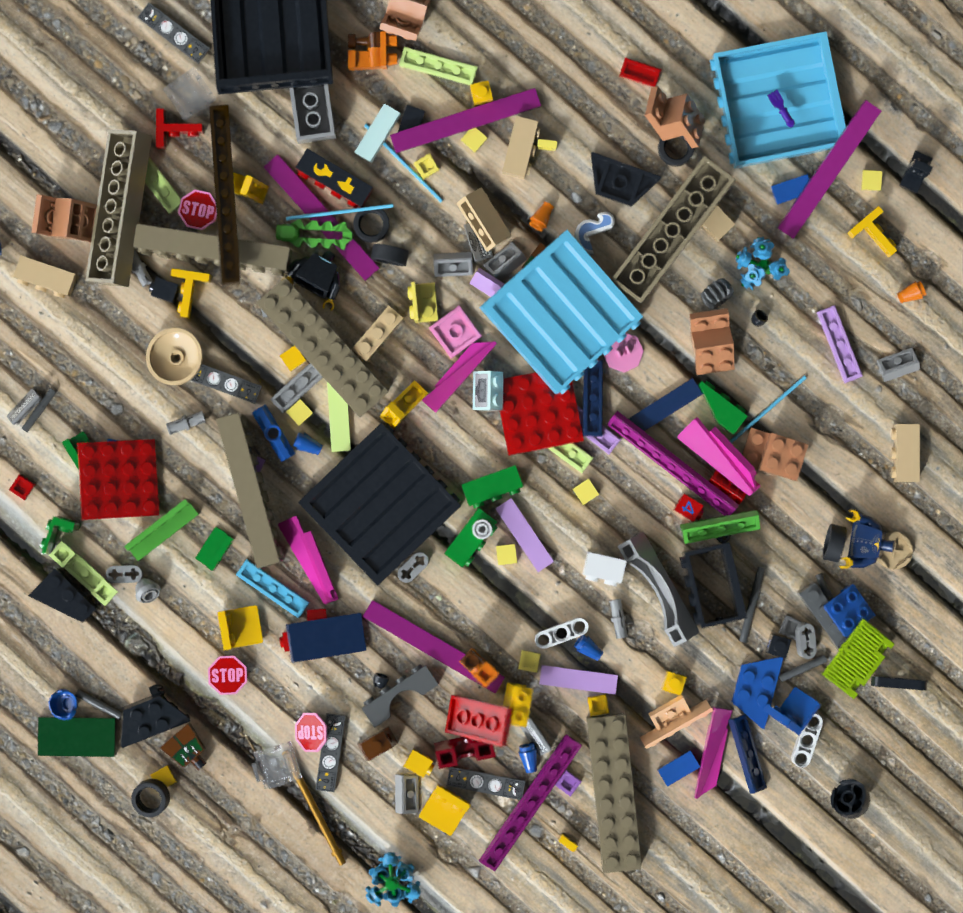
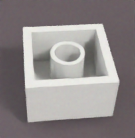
[582,552,626,586]

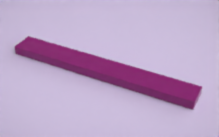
[390,88,541,154]
[777,100,881,239]
[264,154,380,281]
[607,411,739,516]
[363,600,505,694]
[478,734,582,871]

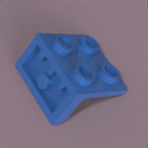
[823,584,876,637]
[763,687,821,736]

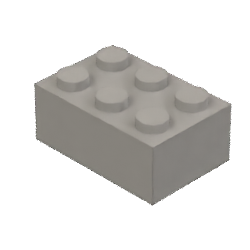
[289,84,336,144]

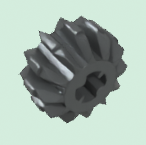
[701,278,734,309]

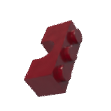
[434,737,496,769]

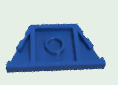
[731,657,783,729]

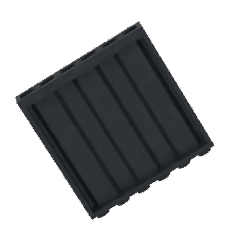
[210,0,333,95]
[298,423,461,586]

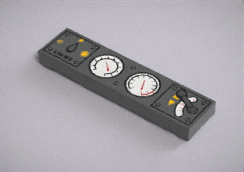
[137,3,210,64]
[191,364,262,404]
[315,713,346,792]
[446,767,525,800]

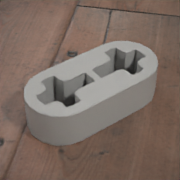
[398,552,429,583]
[106,565,143,583]
[795,622,817,659]

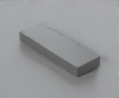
[270,363,323,413]

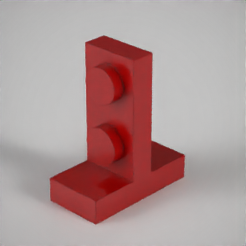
[156,108,204,149]

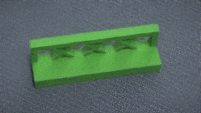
[124,499,199,561]
[680,510,760,544]

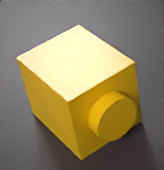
[470,80,493,107]
[661,670,687,696]
[404,748,435,778]

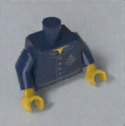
[839,509,895,569]

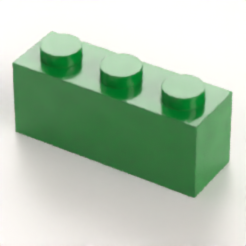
[461,465,523,509]
[444,508,498,568]

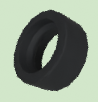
[658,136,695,167]
[353,205,390,243]
[371,244,409,266]
[823,524,846,563]
[131,779,170,818]

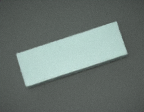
[355,104,401,163]

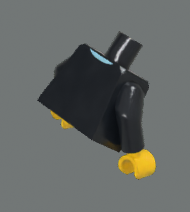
[285,250,340,311]

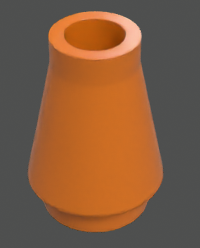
[529,202,554,231]
[897,281,927,304]

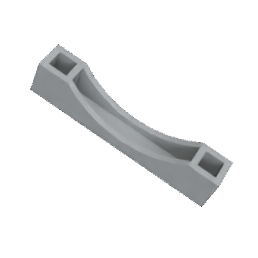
[618,532,700,647]

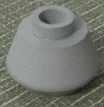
[135,578,161,603]

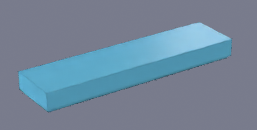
[236,559,310,618]

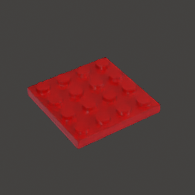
[500,372,584,456]
[77,439,159,520]

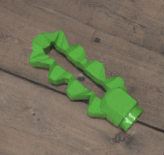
[276,219,353,250]

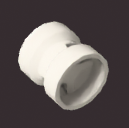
[472,520,492,539]

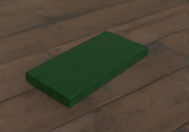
[37,717,116,757]

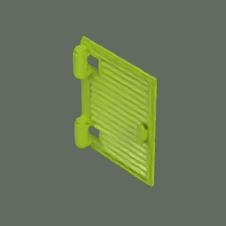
[822,619,895,699]

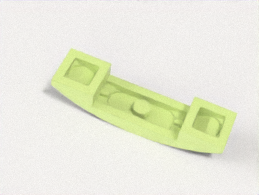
[49,541,118,606]

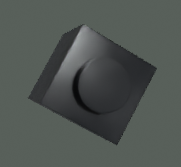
[149,277,180,304]
[766,634,791,658]

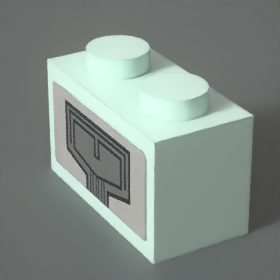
[473,371,503,411]

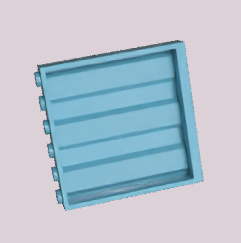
[710,31,846,169]
[479,230,643,394]

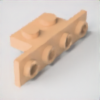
[639,695,713,749]

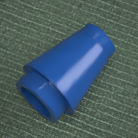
[293,432,323,455]
[574,635,603,661]
[518,743,537,773]

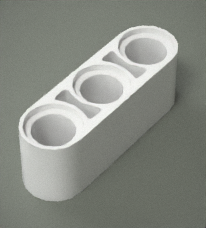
[535,617,588,649]
[791,713,823,768]

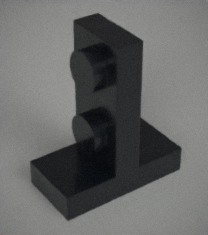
[899,150,933,194]

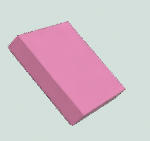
[429,305,482,359]

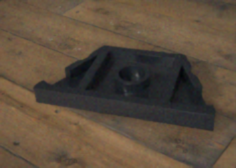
[591,152,661,207]
[121,693,191,748]

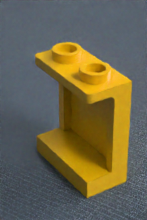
[503,682,533,727]

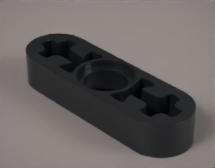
[871,676,927,690]

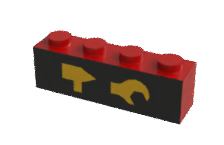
[295,148,374,208]

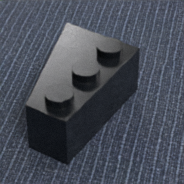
[28,568,99,623]

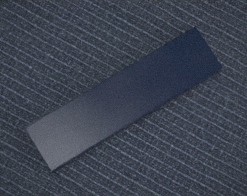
[583,360,603,437]
[628,378,703,431]
[728,714,767,794]

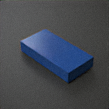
[771,174,809,205]
[657,750,700,787]

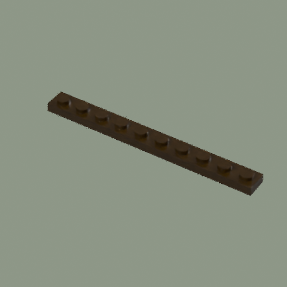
[209,105,241,286]

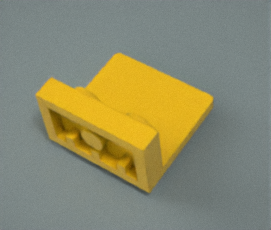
[217,605,263,650]
[419,784,471,836]

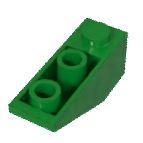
[698,381,747,435]

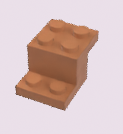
[380,0,431,41]
[645,86,705,148]
[31,195,97,243]
[689,308,735,375]
[742,428,809,481]

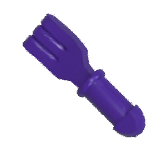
[767,89,795,128]

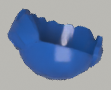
[48,689,78,720]

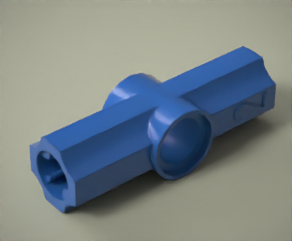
[252,404,296,462]

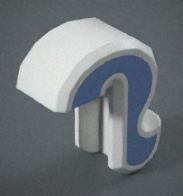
[575,212,615,255]

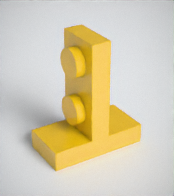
[233,172,269,205]
[848,206,897,257]
[171,268,212,319]
[379,380,428,430]

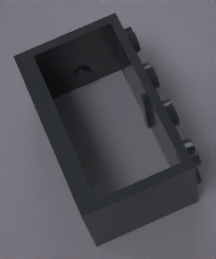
[679,542,747,629]

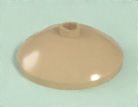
[146,328,203,385]

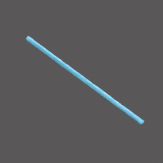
[364,123,443,202]
[286,204,394,220]
[729,376,807,444]

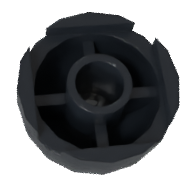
[830,779,871,819]

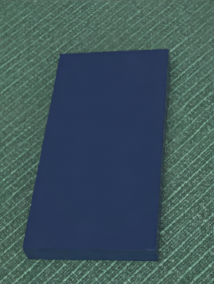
[286,613,366,663]

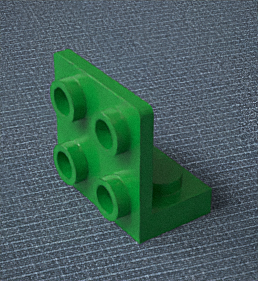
[40,516,81,554]

